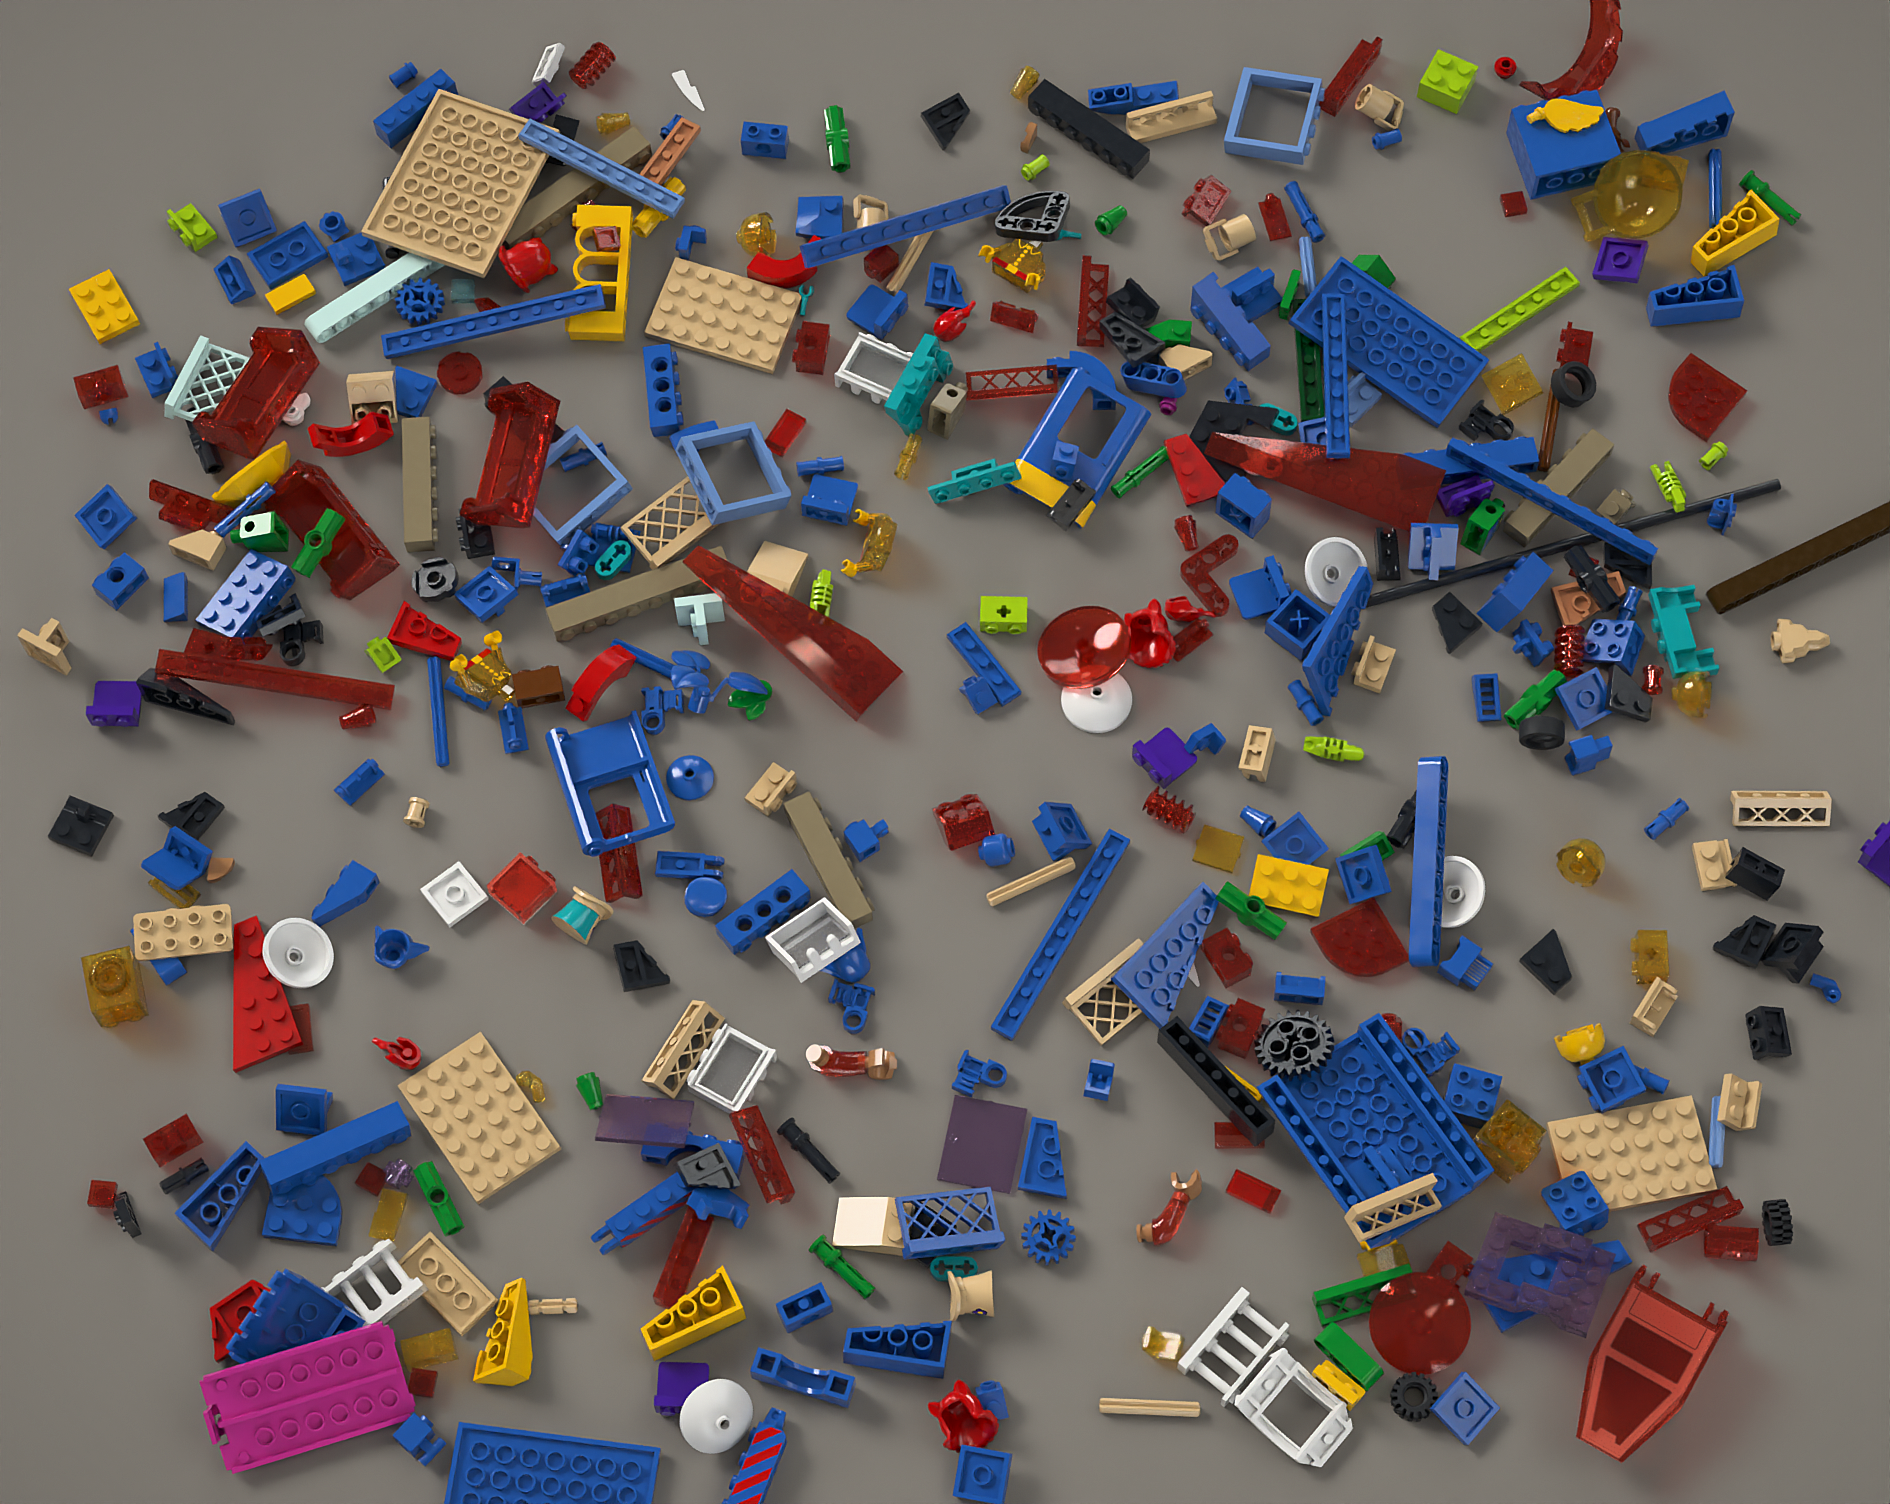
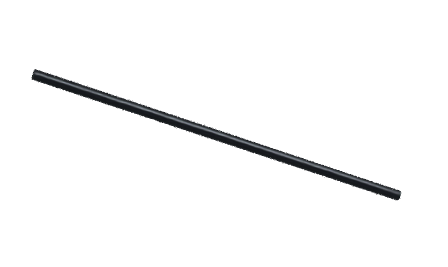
[1366,479,1781,608]

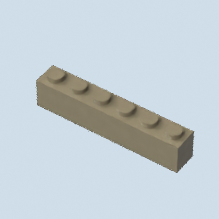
[402,417,439,552]
[1503,428,1615,548]
[783,792,875,929]

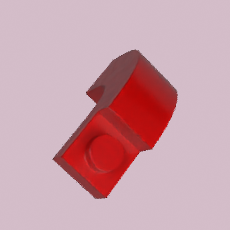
[747,235,821,289]
[308,412,394,457]
[565,644,637,722]

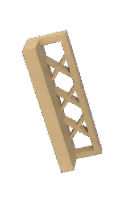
[1126,91,1217,143]
[1730,791,1832,826]
[641,1000,725,1099]
[1344,1173,1442,1243]

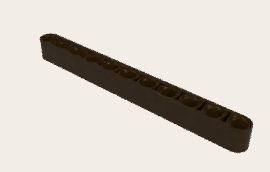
[1705,501,1890,615]

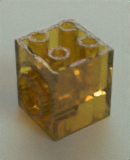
[81,946,149,1028]
[1474,1099,1547,1184]

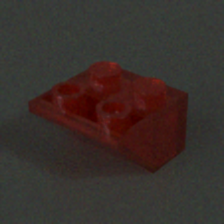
[932,794,995,851]

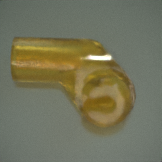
[516,1071,546,1103]

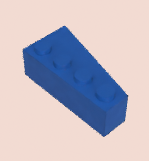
[1634,90,1735,160]
[1646,265,1744,327]
[1190,272,1271,371]
[175,1141,264,1252]
[843,1320,952,1379]

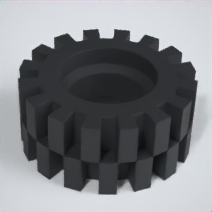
[1762,1199,1793,1246]
[1390,1372,1438,1422]

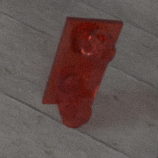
[1258,193,1292,241]
[990,300,1039,333]
[1173,618,1214,662]
[221,637,273,661]

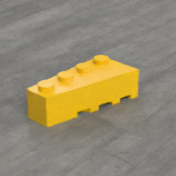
[1690,190,1780,277]
[641,1265,746,1361]

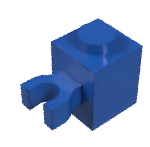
[844,819,889,862]

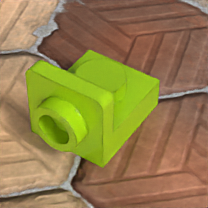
[364,636,402,673]

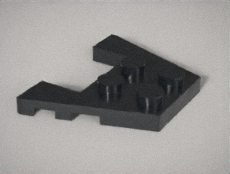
[1189,400,1280,481]

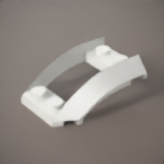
[1235,1348,1353,1467]

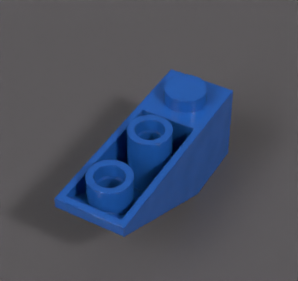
[311,860,380,927]

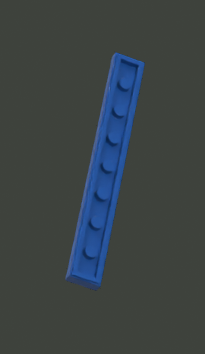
[1321,294,1350,458]

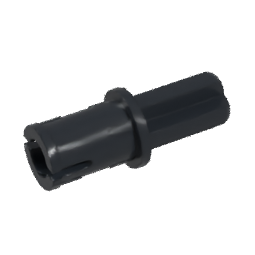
[159,1157,209,1194]

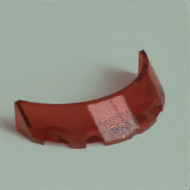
[1519,0,1623,101]

